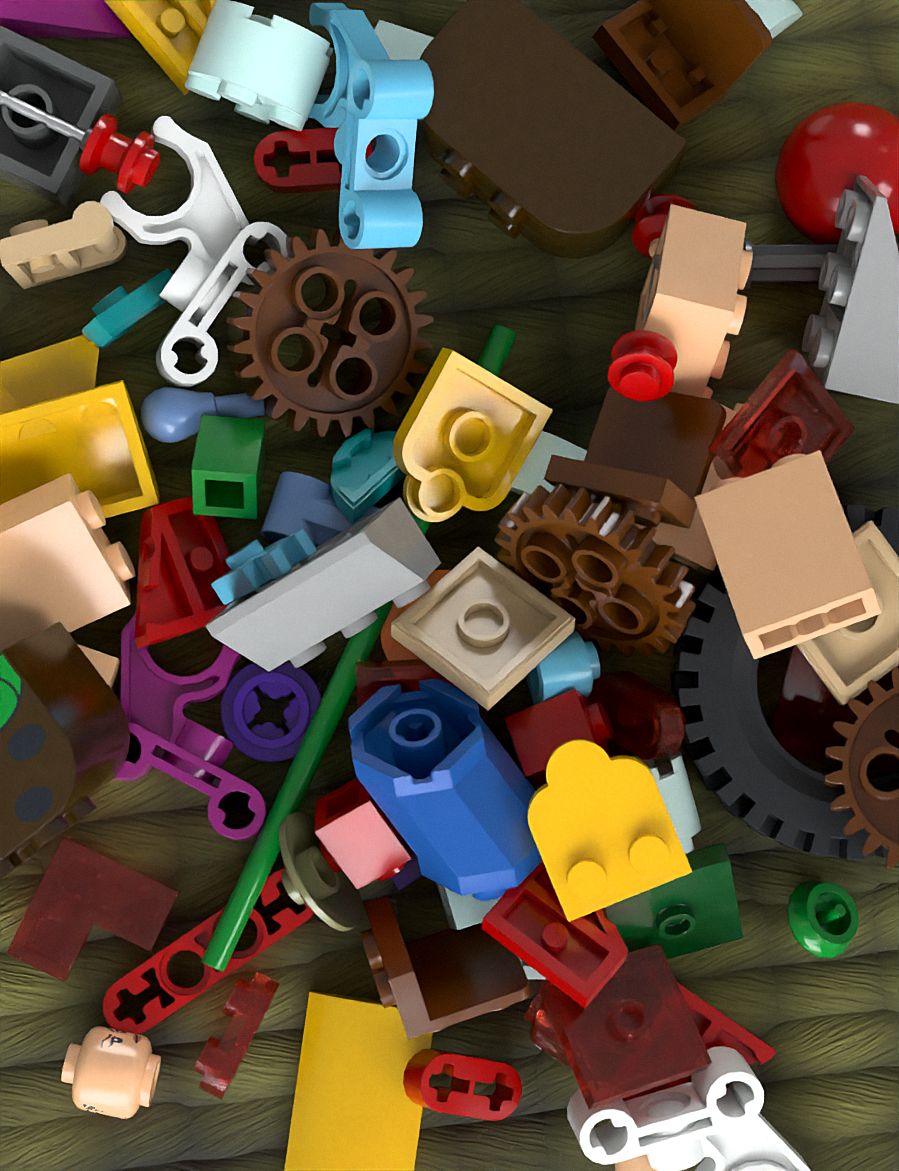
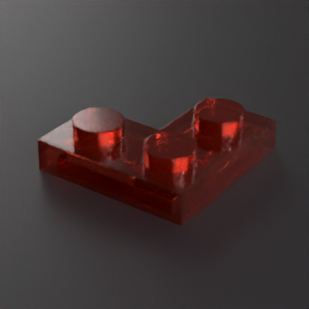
[6,836,181,982]

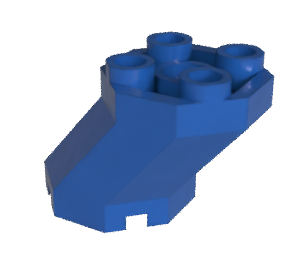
[348,678,543,901]

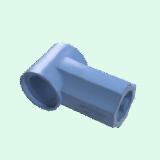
[260,472,379,548]

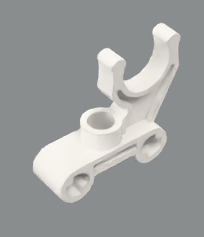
[100,116,288,388]
[567,1046,811,1171]

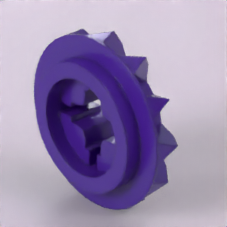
[221,662,321,762]

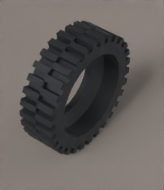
[671,504,899,859]

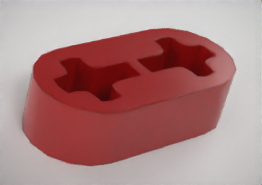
[254,128,373,194]
[403,1048,522,1121]

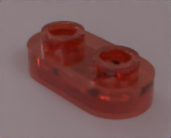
[590,670,686,760]
[193,972,281,1100]

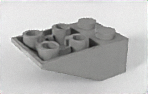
[802,175,899,404]

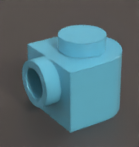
[526,631,600,705]

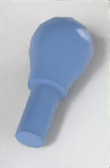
[140,387,265,443]

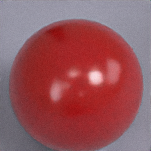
[775,102,899,244]

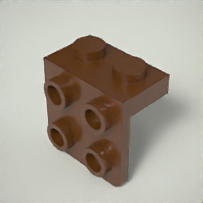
[592,0,772,131]
[544,386,727,529]
[359,895,531,1040]

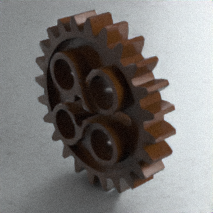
[226,229,433,437]
[495,484,696,658]
[824,667,899,871]

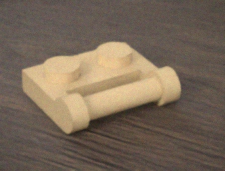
[0,201,128,289]

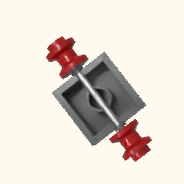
[0,26,161,210]

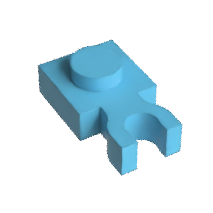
[211,529,317,605]

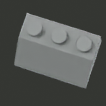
[205,497,441,671]

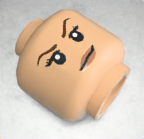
[61,1026,161,1119]

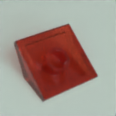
[707,349,855,480]

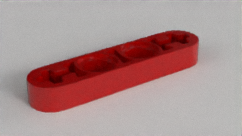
[103,868,314,1034]

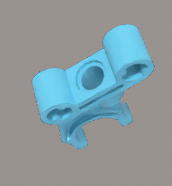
[308,3,434,249]

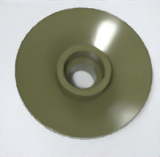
[279,812,363,931]

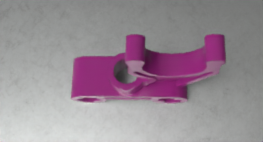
[114,612,268,841]

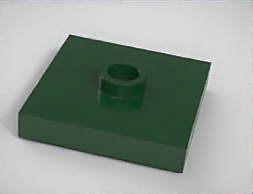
[604,843,743,972]

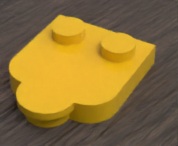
[393,347,553,522]
[527,739,692,922]

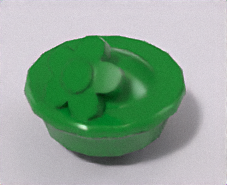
[787,880,859,958]

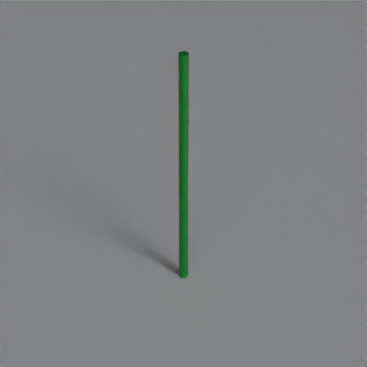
[201,324,517,972]

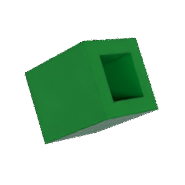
[191,415,266,519]

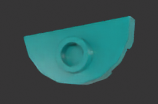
[81,268,173,349]
[330,428,406,523]

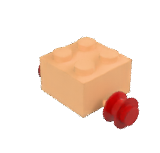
[608,194,753,401]

